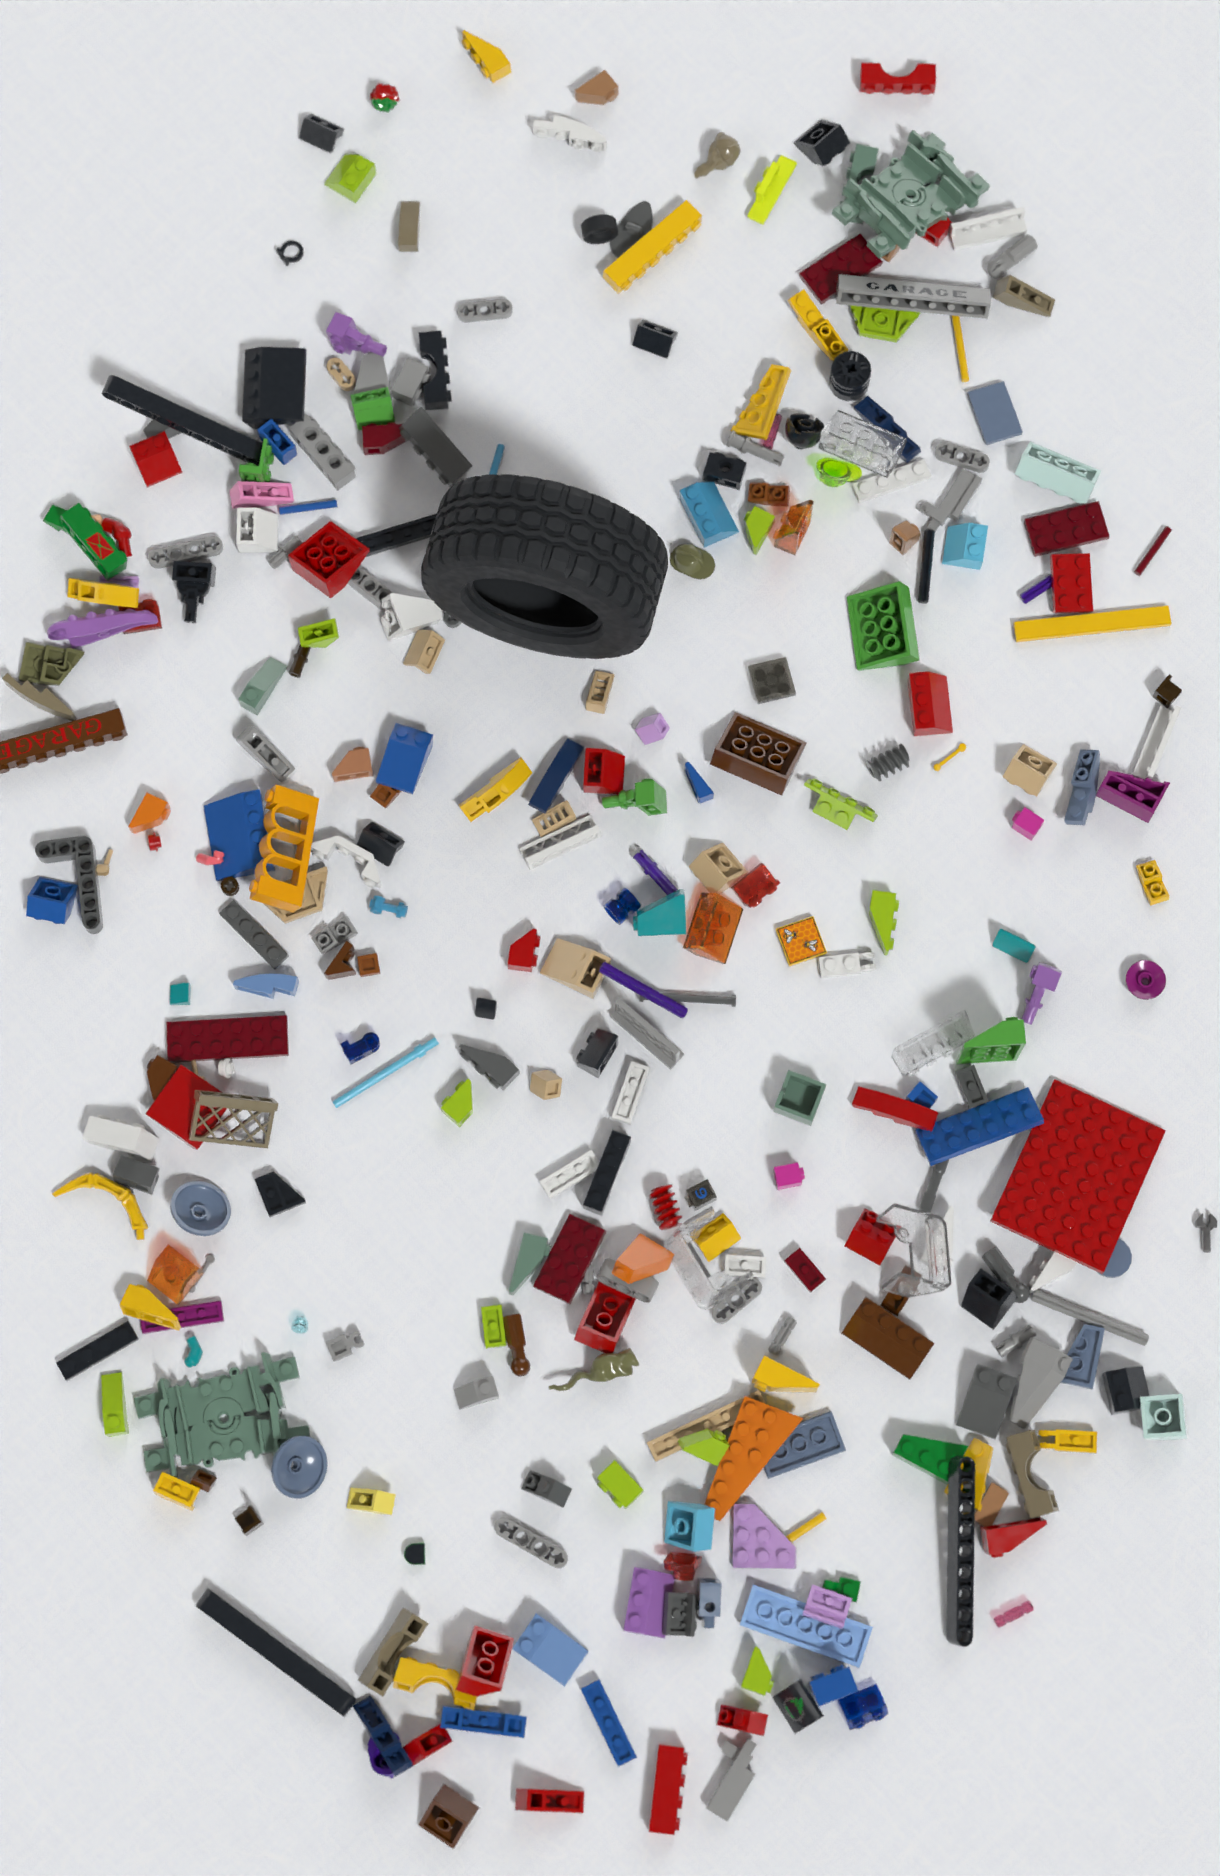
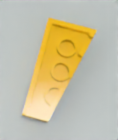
[730,364,791,440]

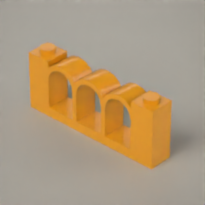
[249,784,319,913]

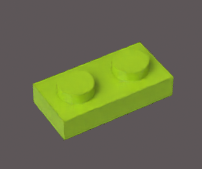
[481,1305,506,1349]

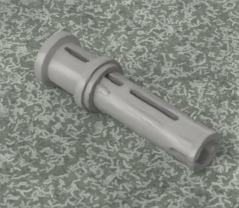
[726,430,785,467]

